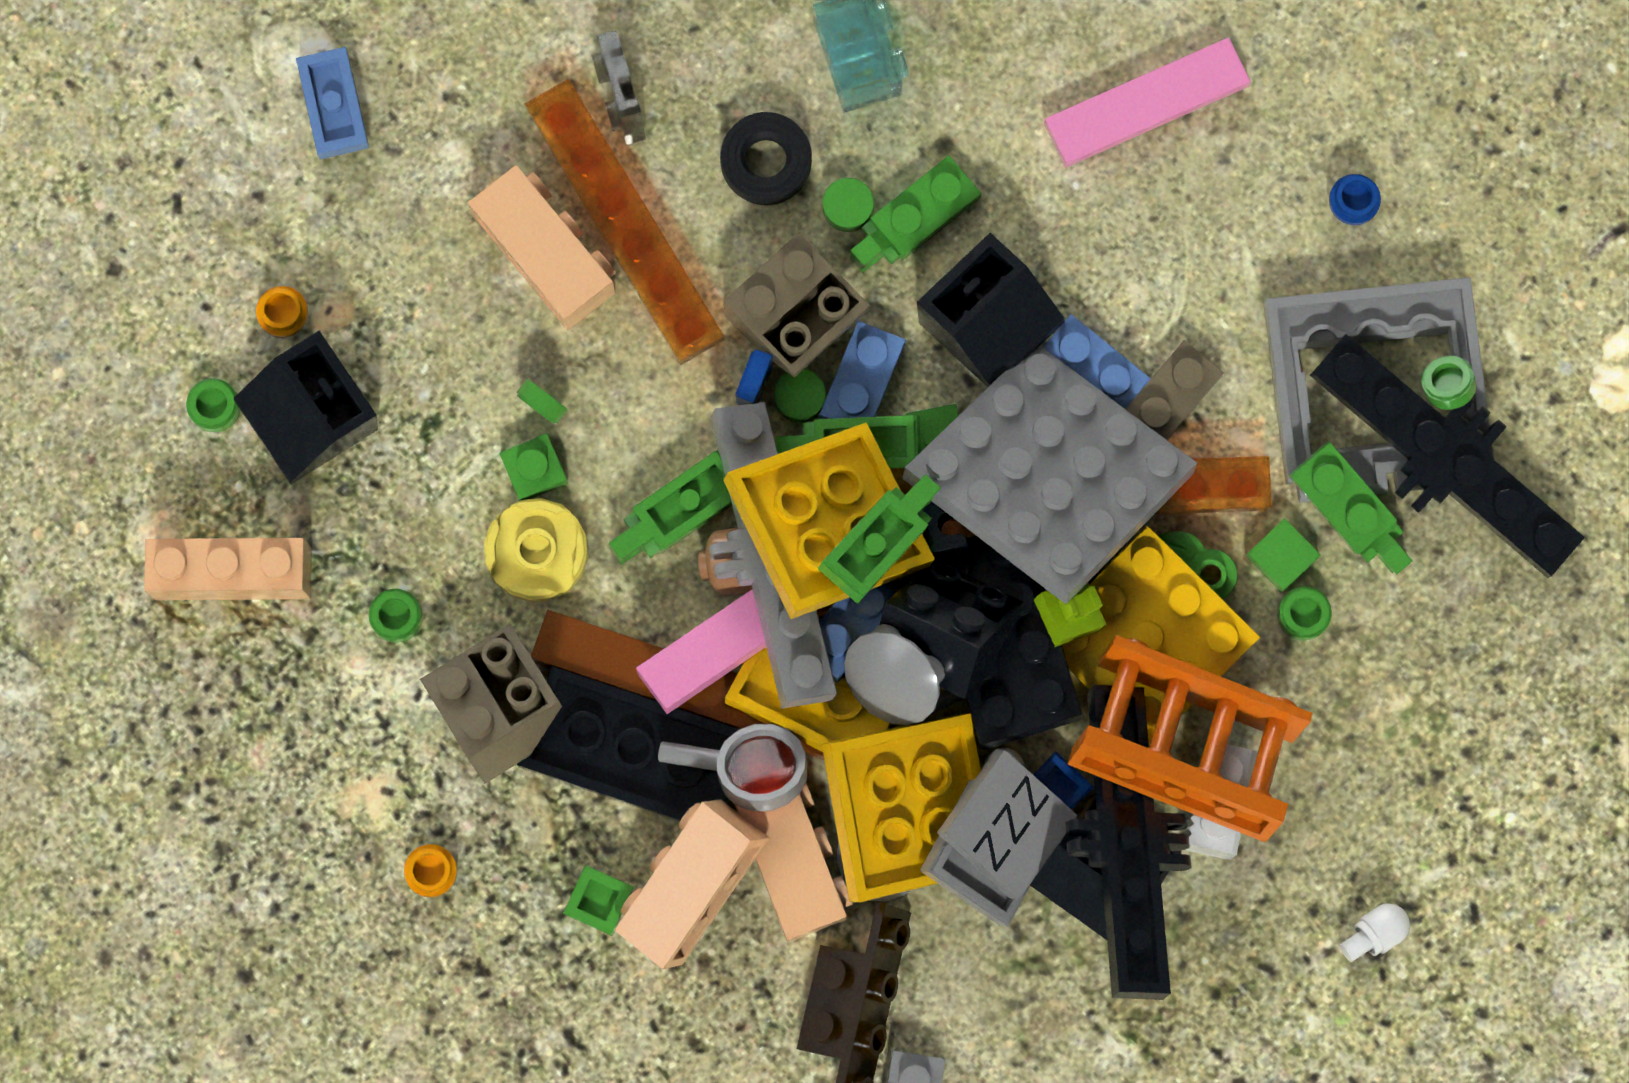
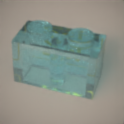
[813,0,909,113]

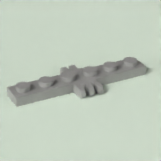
[709,402,837,709]

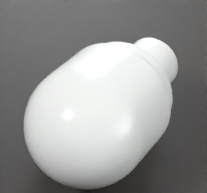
[1339,904,1410,962]

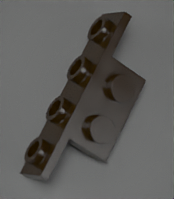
[796,902,911,1083]

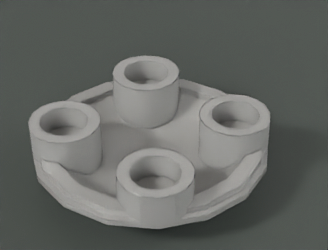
[844,624,945,726]

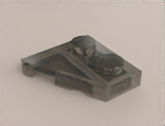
[591,30,646,145]

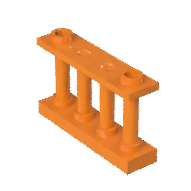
[1067,635,1313,842]

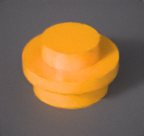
[256,286,308,338]
[404,844,457,897]

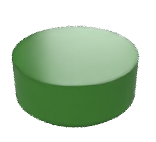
[822,178,874,232]
[1421,356,1476,410]
[774,369,826,423]
[186,378,240,432]
[516,378,568,424]
[1277,587,1332,641]
[369,589,423,643]

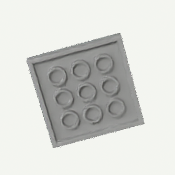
[902,346,1197,604]

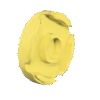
[484,498,588,603]

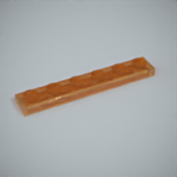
[525,79,725,366]

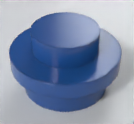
[1329,174,1381,225]

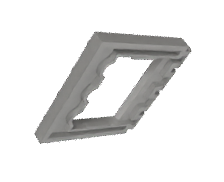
[1263,277,1494,503]

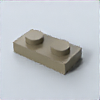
[1126,340,1224,441]

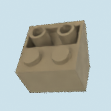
[723,232,870,378]
[420,624,562,783]

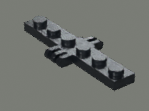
[1310,334,1585,578]
[1065,684,1192,1000]

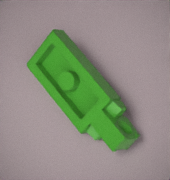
[850,155,982,273]
[776,415,921,469]
[1288,441,1412,575]
[609,450,732,565]
[818,474,941,604]

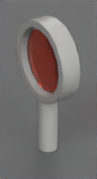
[658,724,807,811]

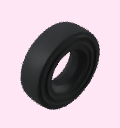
[720,112,812,205]

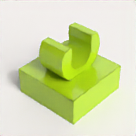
[1034,582,1107,647]

